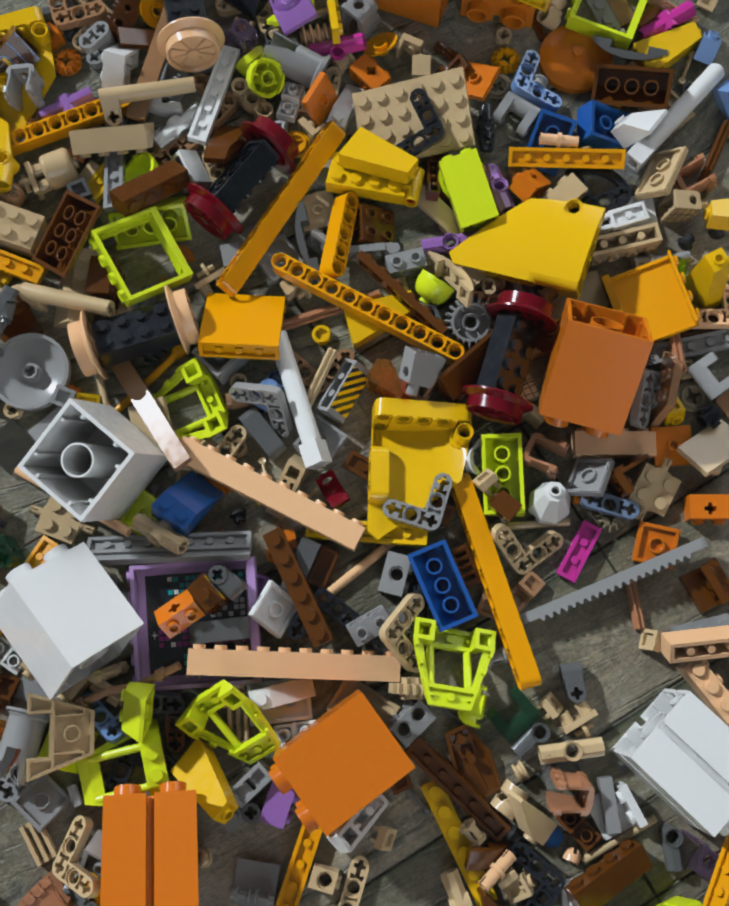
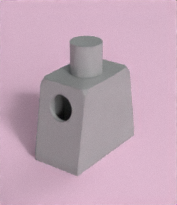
[399,346,446,396]

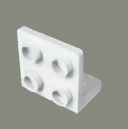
[590,781,648,841]

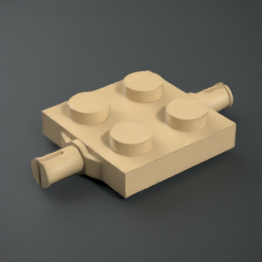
[626,457,682,521]
[29,496,96,546]

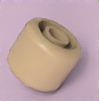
[39,148,80,190]

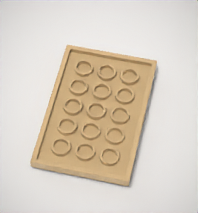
[352,67,476,159]

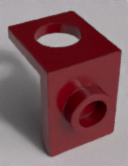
[315,469,351,510]

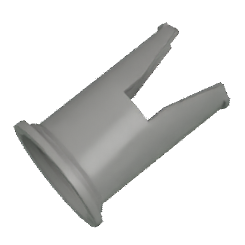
[260,30,332,88]
[0,706,49,787]

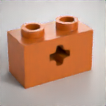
[349,53,391,91]
[509,168,551,202]
[683,494,729,525]
[154,589,205,639]

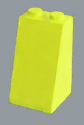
[439,148,499,233]

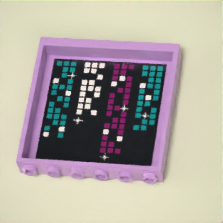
[126,556,264,691]

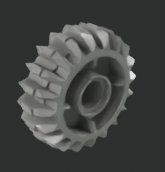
[444,296,495,350]

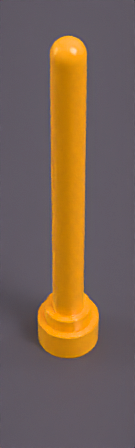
[115,345,188,413]

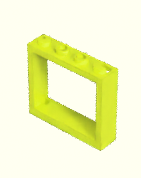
[564,0,648,50]
[88,206,193,308]

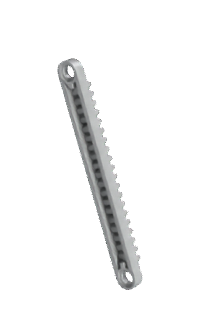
[519,536,709,625]

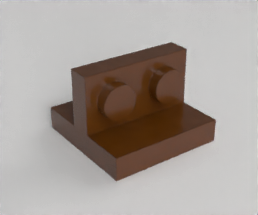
[679,558,729,614]

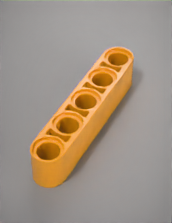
[319,191,359,279]

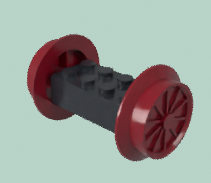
[183,116,299,240]
[462,290,557,425]

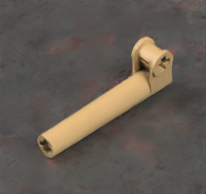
[98,76,196,126]
[19,282,115,317]

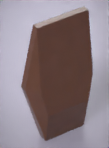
[204,126,245,168]
[444,723,502,798]

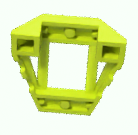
[153,357,229,440]
[413,617,496,712]
[175,679,281,765]
[77,718,169,806]

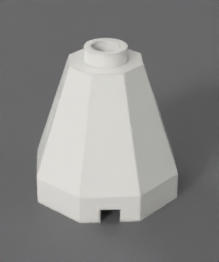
[528,481,571,525]

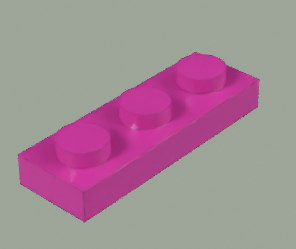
[555,520,602,583]

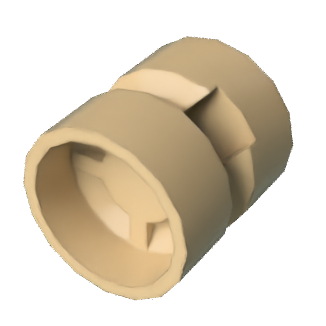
[490,779,529,821]

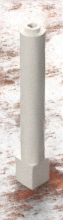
[625,63,725,173]
[275,330,332,470]

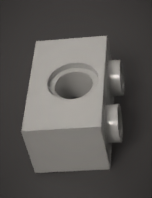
[385,247,427,279]
[378,551,413,598]

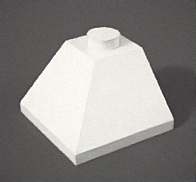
[610,109,668,149]

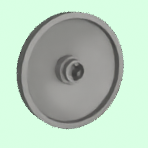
[0,333,71,411]

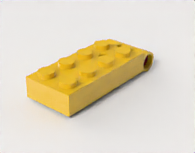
[325,151,425,207]

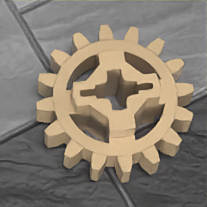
[388,676,424,700]

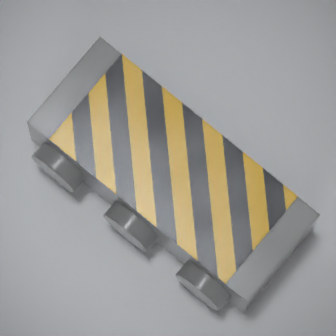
[316,358,372,423]

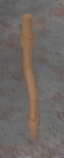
[73,661,182,708]

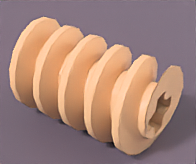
[300,23,332,48]

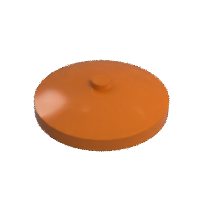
[539,25,613,94]

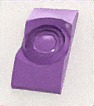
[269,0,318,36]

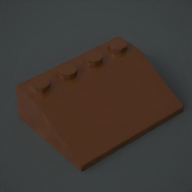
[32,190,103,279]

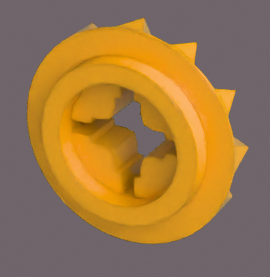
[491,45,521,74]
[287,130,310,158]

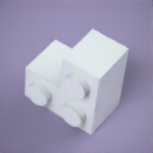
[100,43,139,88]

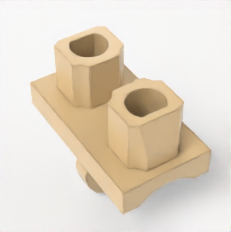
[17,161,53,200]
[194,263,225,298]
[279,271,313,302]
[558,701,598,738]

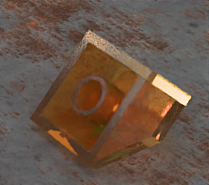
[366,358,403,399]

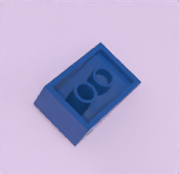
[577,99,635,151]
[527,108,577,177]
[151,471,223,537]

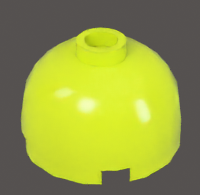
[246,58,285,98]
[415,269,454,305]
[457,685,488,729]

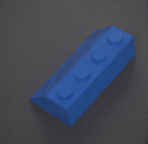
[407,539,479,632]

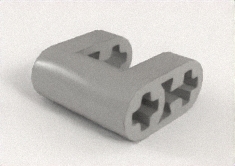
[79,21,116,70]
[493,91,541,139]
[687,351,729,401]

